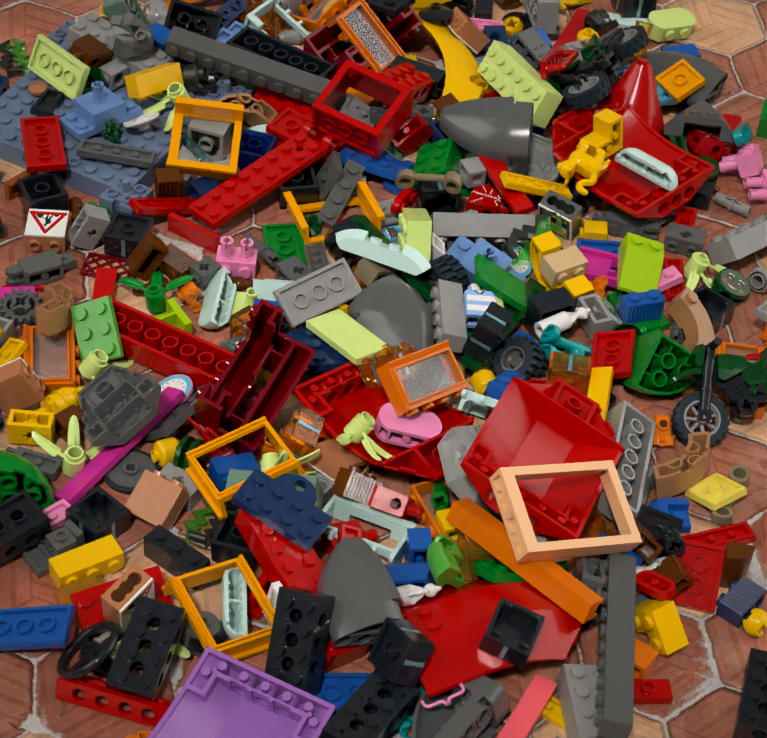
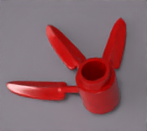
[186,417,236,469]

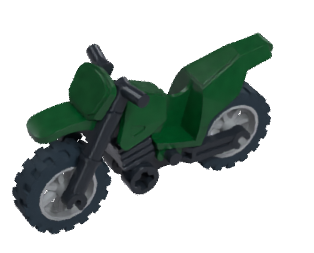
[545,25,649,110]
[666,337,767,447]

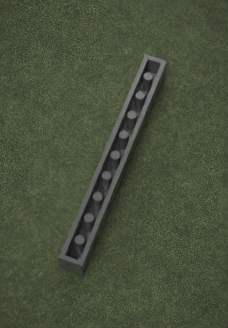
[164,26,348,111]
[594,553,636,738]

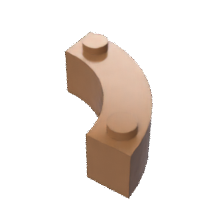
[216,93,278,127]
[35,282,74,337]
[665,287,715,352]
[652,431,711,499]

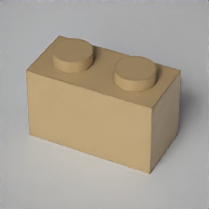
[539,245,589,286]

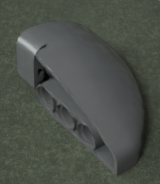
[641,51,728,106]
[439,97,534,162]
[347,274,434,369]
[317,537,404,647]
[411,676,510,738]

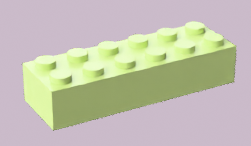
[477,40,563,129]

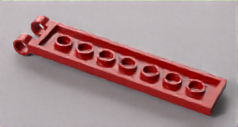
[187,122,339,230]

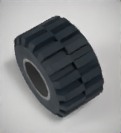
[421,254,470,294]
[490,335,548,381]

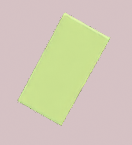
[27,34,91,101]
[306,309,390,365]

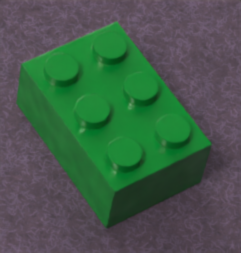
[413,138,463,190]

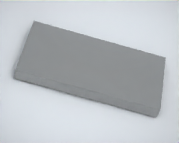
[272,257,362,329]

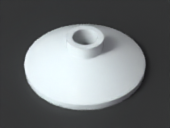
[123,112,159,131]

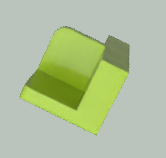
[153,298,192,334]

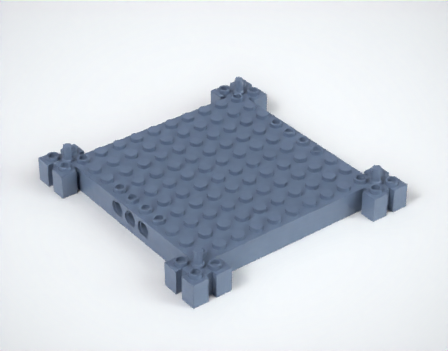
[0,19,252,216]

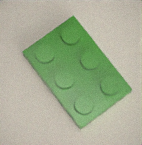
[70,295,125,361]

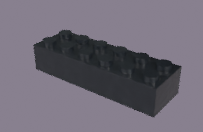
[226,26,336,80]

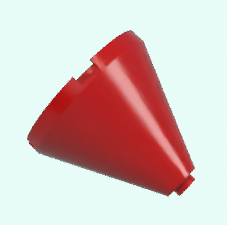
[596,58,665,136]

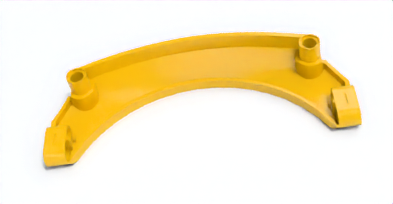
[317,0,491,120]

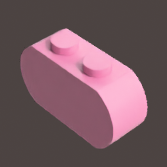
[374,402,442,448]

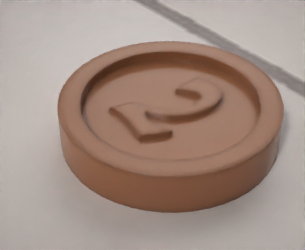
[28,81,47,96]

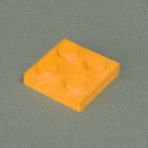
[655,59,706,103]

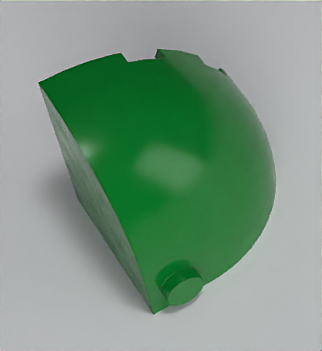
[622,332,696,395]
[0,450,56,510]

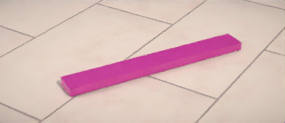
[54,386,185,505]

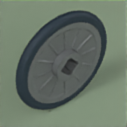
[103,449,160,493]

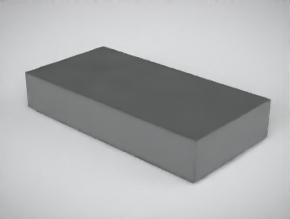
[19,542,52,579]

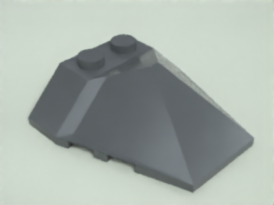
[663,100,735,143]
[78,364,161,446]

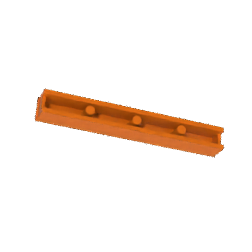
[446,497,604,624]

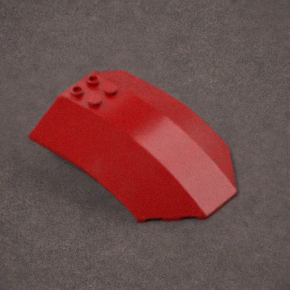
[552,104,715,218]
[292,350,475,481]
[460,377,625,540]
[400,577,582,698]

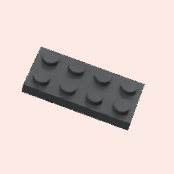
[142,383,214,442]

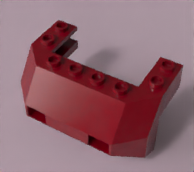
[303,0,423,73]
[193,298,317,453]

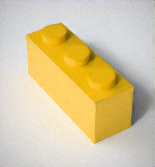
[124,62,184,101]
[48,534,124,593]

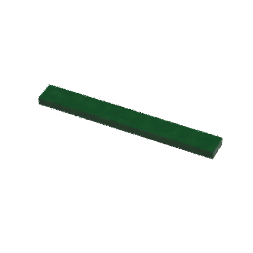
[352,214,433,303]
[459,277,547,373]

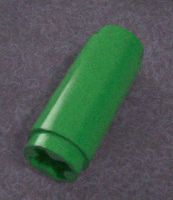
[431,483,449,510]

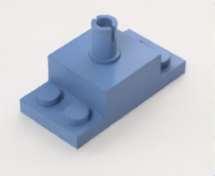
[59,81,143,141]
[445,234,526,308]

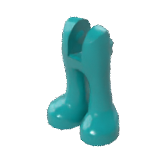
[540,324,592,370]

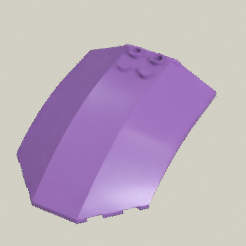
[147,646,336,738]

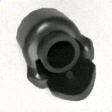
[584,9,619,35]
[182,63,217,92]

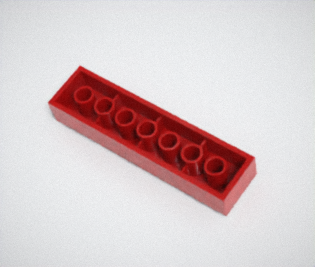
[112,299,235,388]
[234,508,370,672]

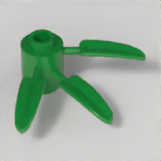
[118,271,195,315]

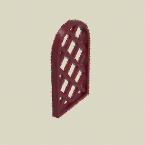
[79,252,133,282]

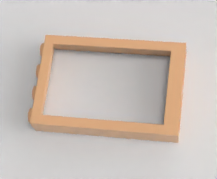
[489,460,642,562]

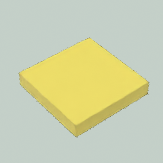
[685,473,747,511]

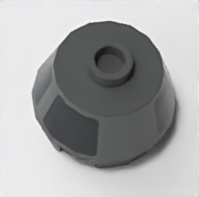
[179,611,226,659]

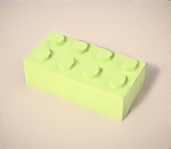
[397,208,432,261]

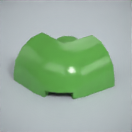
[426,534,466,588]

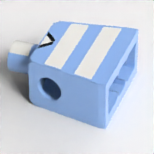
[463,283,498,328]

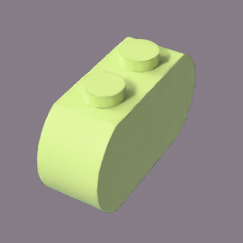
[644,7,696,42]

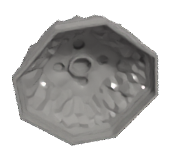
[491,133,562,196]
[437,425,498,514]

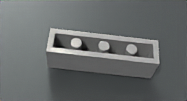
[430,279,467,353]

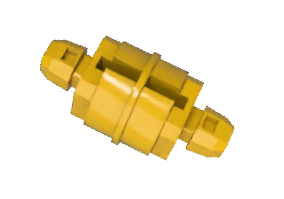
[35,386,84,414]

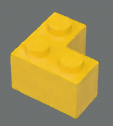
[580,108,623,159]
[635,599,689,655]

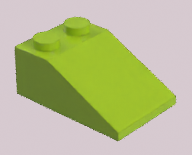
[617,232,664,293]

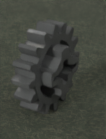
[0,287,44,328]

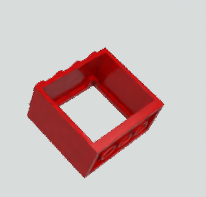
[312,59,412,159]

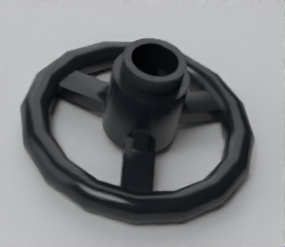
[56,621,121,680]

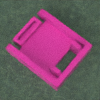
[579,246,618,288]

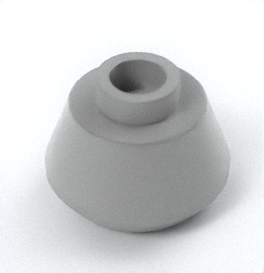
[747,267,767,294]

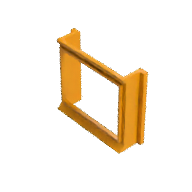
[166,96,244,179]
[283,181,385,245]
[185,416,307,520]
[161,554,275,660]

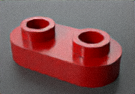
[390,187,418,216]
[636,570,676,601]

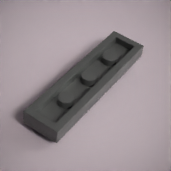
[76,138,157,169]
[317,159,366,228]
[303,242,328,274]

